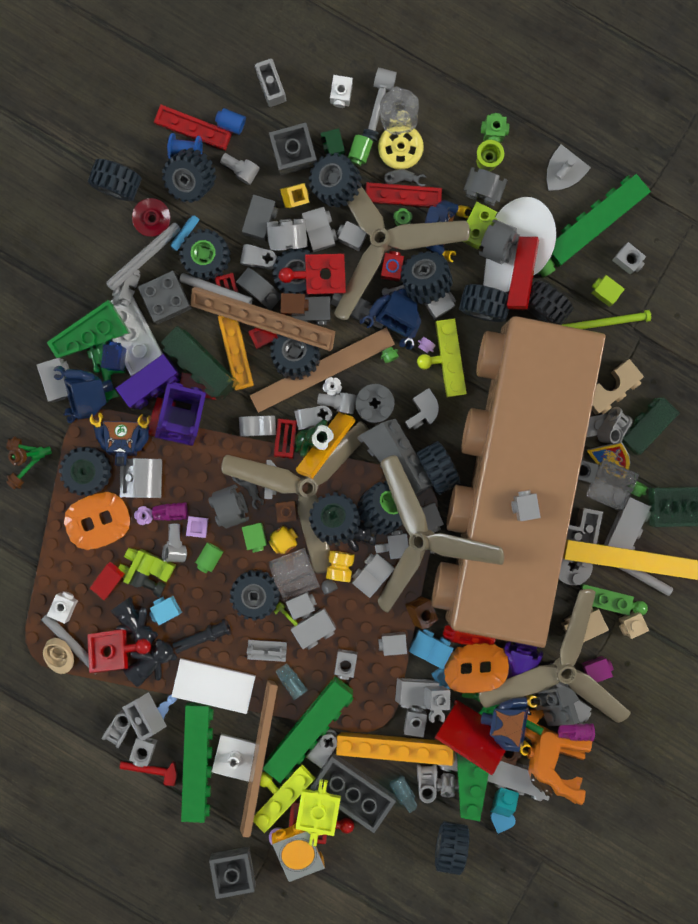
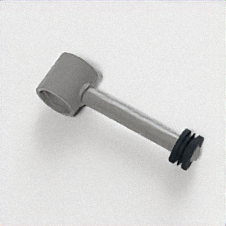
[362,67,397,142]

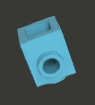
[150,596,182,625]

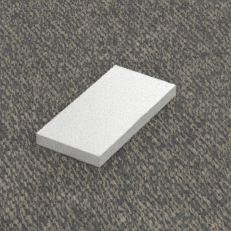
[111,297,163,376]
[172,658,256,714]

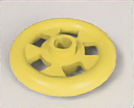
[378,124,424,169]

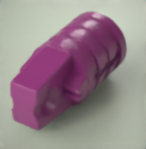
[152,502,188,521]
[558,723,595,741]

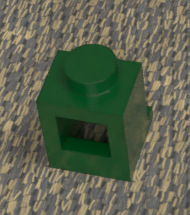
[320,128,345,156]

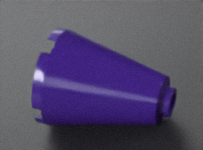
[505,642,543,679]

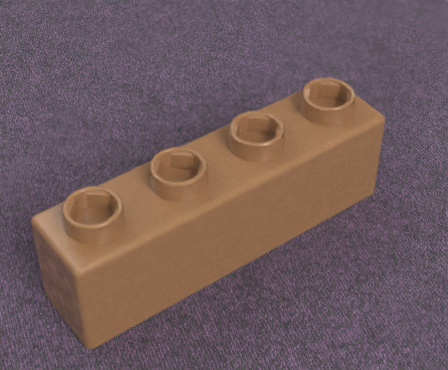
[432,316,606,648]

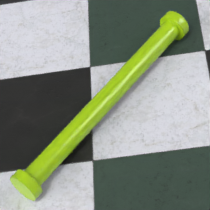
[562,310,651,329]

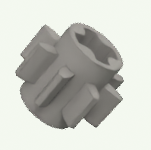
[436,773,459,798]

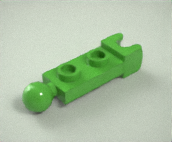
[580,584,648,615]

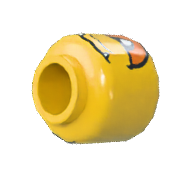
[268,526,298,555]

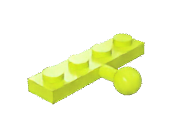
[417,318,467,397]
[253,765,316,833]

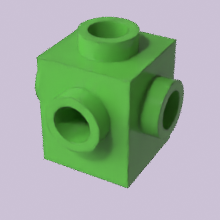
[481,113,509,143]

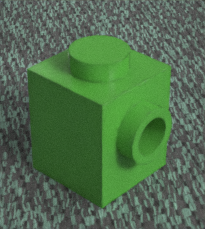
[242,522,267,552]

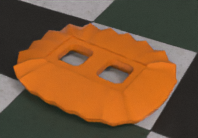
[64,492,130,550]
[444,643,509,693]

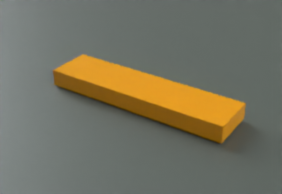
[218,315,254,390]
[296,412,355,479]

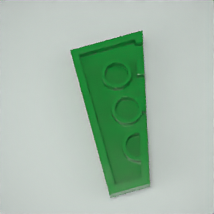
[47,300,130,358]
[456,752,489,821]

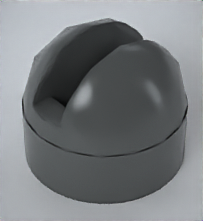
[321,579,338,595]

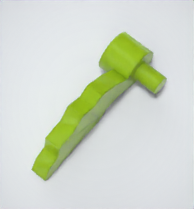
[274,601,298,626]

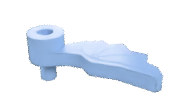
[157,694,177,720]

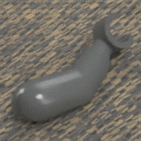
[384,169,427,187]
[232,477,265,509]

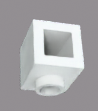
[330,75,353,108]
[47,591,78,624]

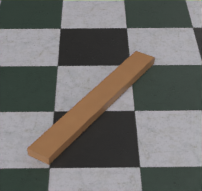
[191,287,335,351]
[250,327,395,413]
[240,680,278,837]

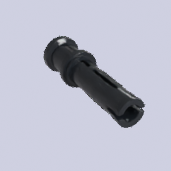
[173,619,232,654]

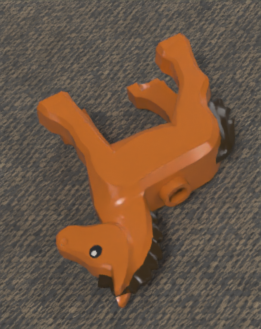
[524,708,592,805]

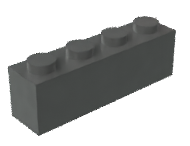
[357,419,433,497]

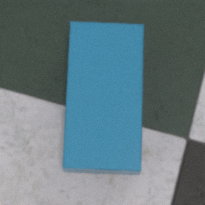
[170,215,200,251]

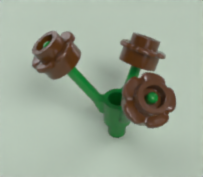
[6,436,52,490]

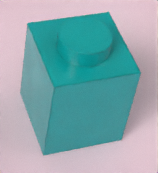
[491,787,519,818]

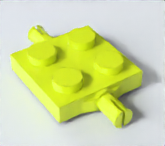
[296,779,341,846]

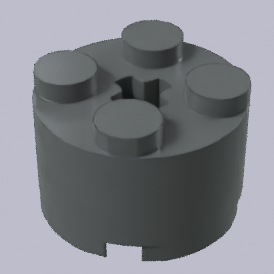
[463,167,508,206]
[479,219,520,264]
[355,384,394,423]
[208,484,249,529]

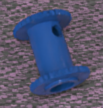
[167,133,203,159]

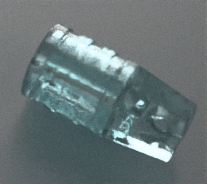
[276,664,308,700]
[389,776,417,813]

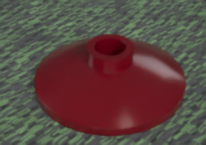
[132,198,171,237]

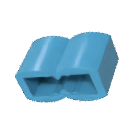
[408,629,453,669]

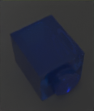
[101,342,127,372]

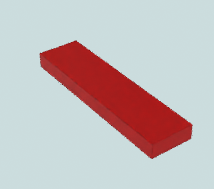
[154,104,232,151]
[365,182,442,208]
[507,237,539,309]

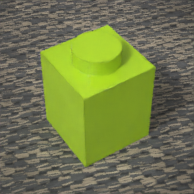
[591,275,624,307]

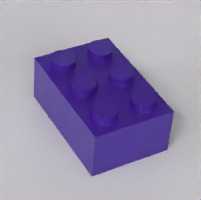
[115,354,182,410]

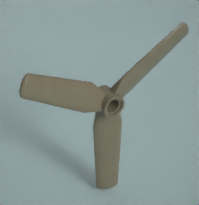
[334,186,470,320]
[221,421,369,573]
[378,455,504,613]
[479,589,631,723]

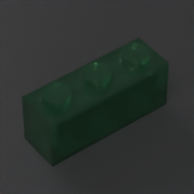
[621,397,680,455]

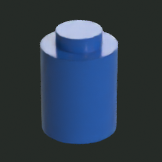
[215,108,246,135]

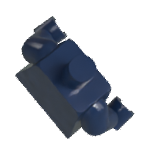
[360,289,421,349]
[54,366,113,423]

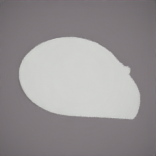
[483,197,556,292]

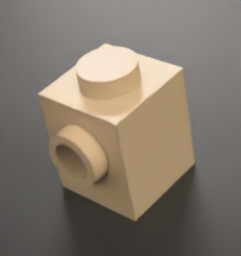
[619,612,649,639]

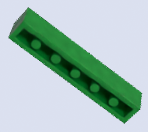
[550,174,651,268]
[263,676,354,783]
[181,702,214,823]

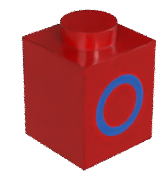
[381,251,404,282]

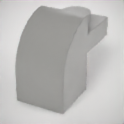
[404,388,439,430]

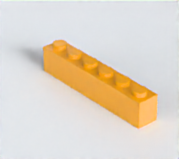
[336,732,455,766]

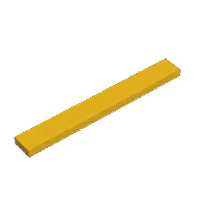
[563,539,698,580]

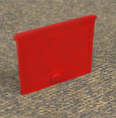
[435,700,506,775]

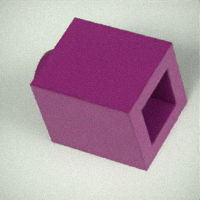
[581,656,614,682]

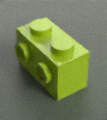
[462,202,498,250]

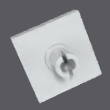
[212,734,256,782]

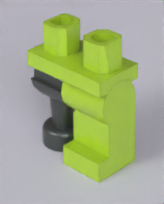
[119,548,176,597]

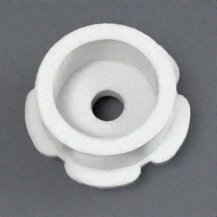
[323,377,342,396]

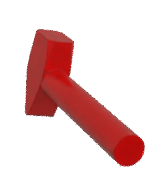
[120,761,178,786]

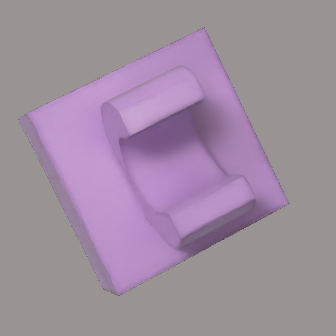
[186,516,209,538]

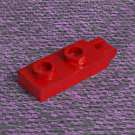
[442,625,496,645]

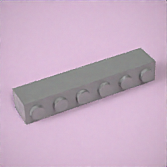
[438,752,549,801]

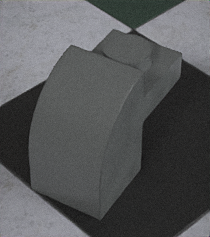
[236,267,281,310]

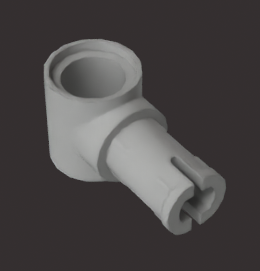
[220,153,260,185]
[317,392,357,414]
[162,524,187,562]

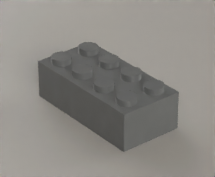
[310,752,396,833]

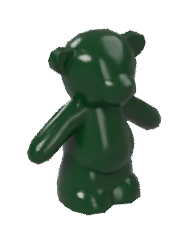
[294,419,334,457]

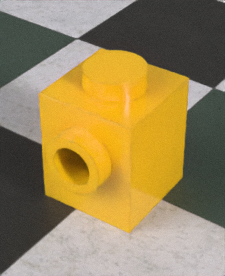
[280,183,309,208]

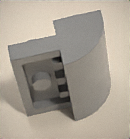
[120,458,162,498]

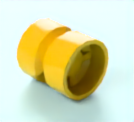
[326,551,355,582]

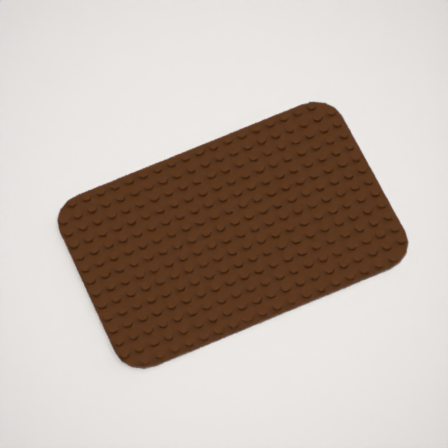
[25,409,438,732]

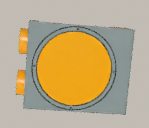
[272,823,325,882]

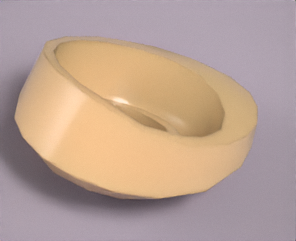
[43,638,74,674]

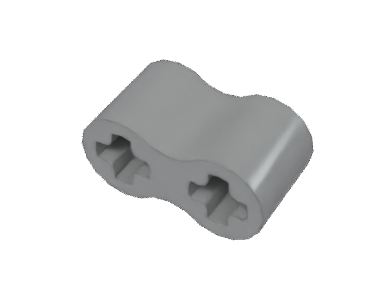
[239,416,276,436]

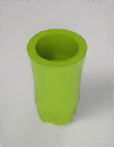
[477,140,504,172]

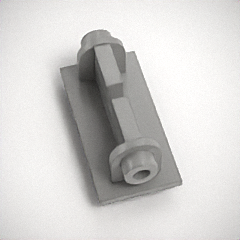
[112,270,140,307]
[247,640,287,662]

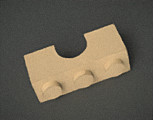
[592,359,644,414]

